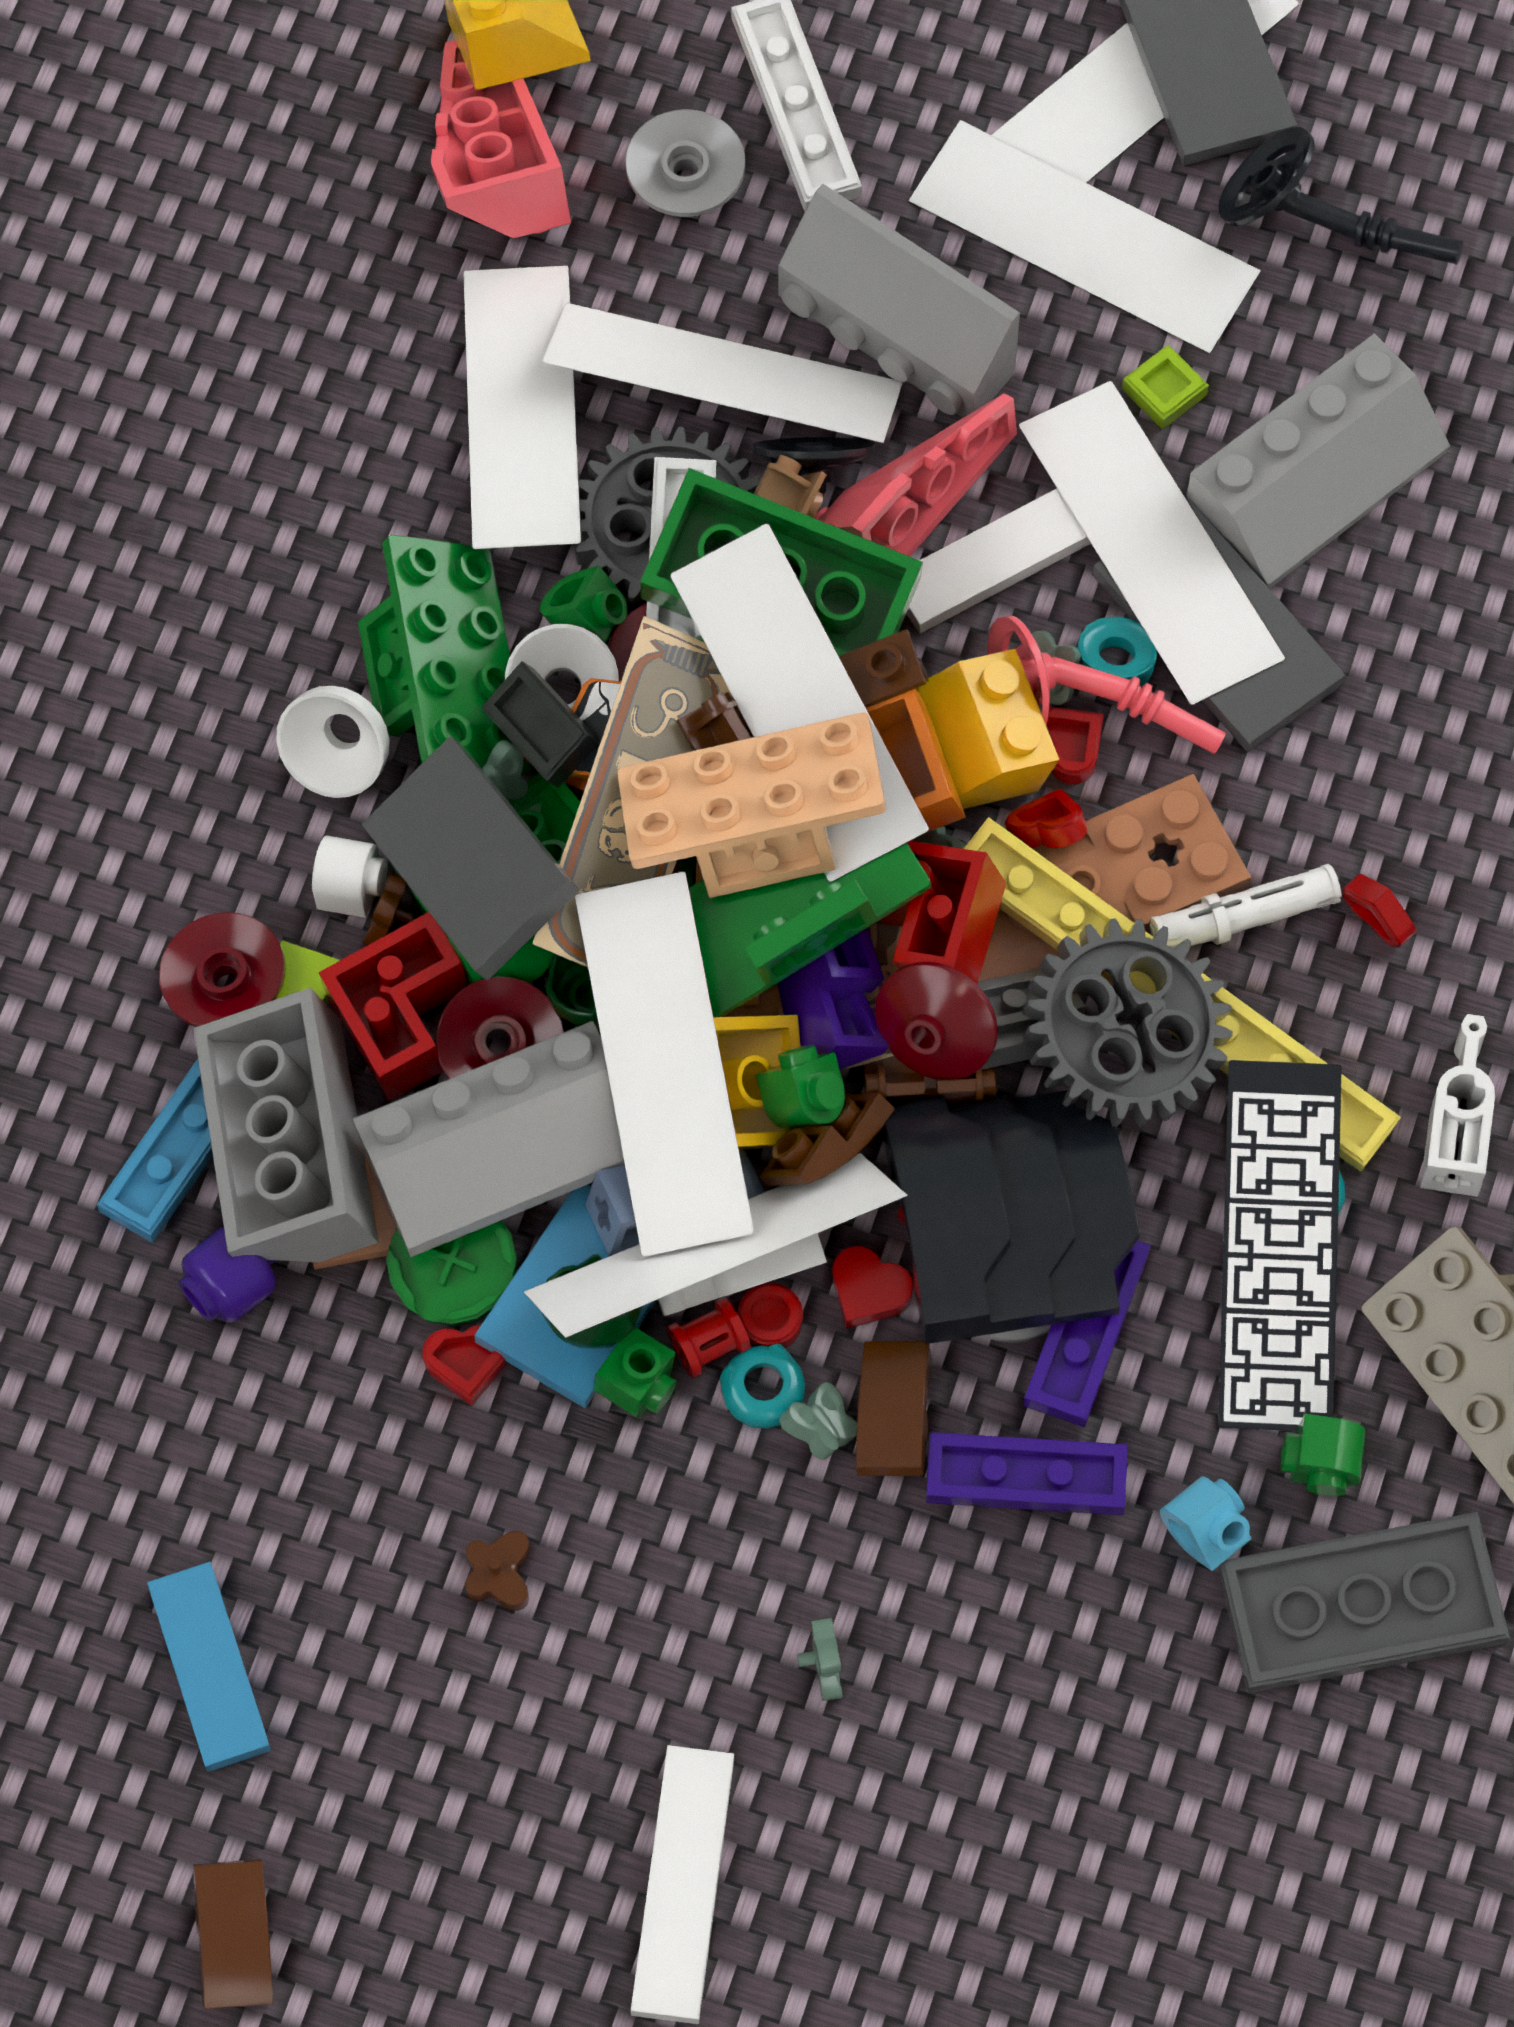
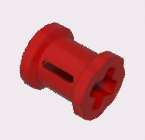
[666,1297,751,1378]

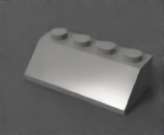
[778,184,1020,418]
[1187,333,1450,589]
[194,988,379,1263]
[353,1021,625,1257]

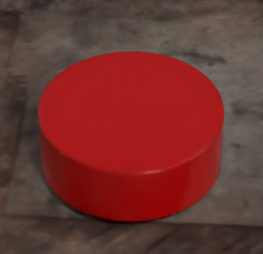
[738,1283,803,1348]

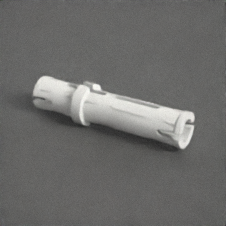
[1149,864,1341,949]

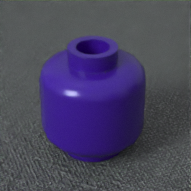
[178,1226,276,1322]

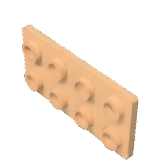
[617,712,886,898]

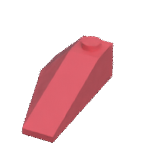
[431,40,571,239]
[814,393,1017,557]

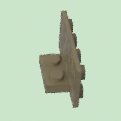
[1362,1227,1514,1503]

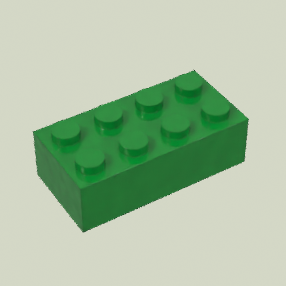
[640,468,923,656]

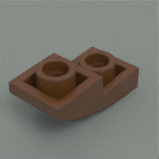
[760,1092,895,1186]
[856,1341,932,1476]
[193,1859,273,2009]

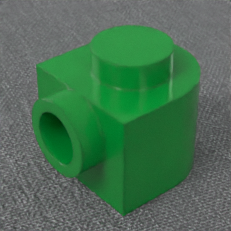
[540,565,628,643]
[755,1045,845,1129]
[593,1327,677,1418]
[1280,1414,1366,1496]

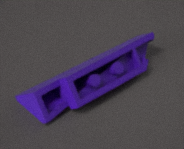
[777,928,889,1070]

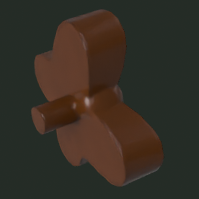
[363,872,415,946]
[465,1531,530,1611]

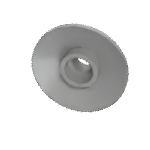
[626,109,745,217]

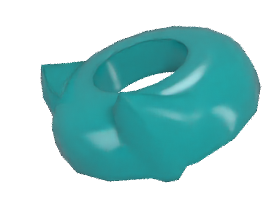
[1078,616,1157,687]
[719,1344,806,1429]

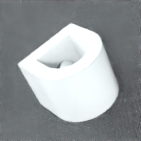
[312,835,388,918]

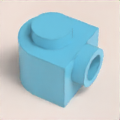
[1160,1476,1252,1571]

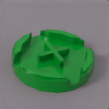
[386,1220,517,1327]

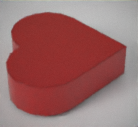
[1040,707,1104,784]
[1005,789,1088,848]
[1342,874,1417,948]
[832,1246,913,1329]
[422,1324,507,1406]

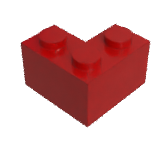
[875,841,1006,985]
[318,912,468,1102]

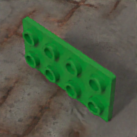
[358,534,531,776]
[689,842,931,1017]

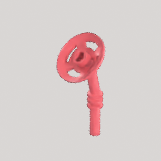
[987,615,1226,754]

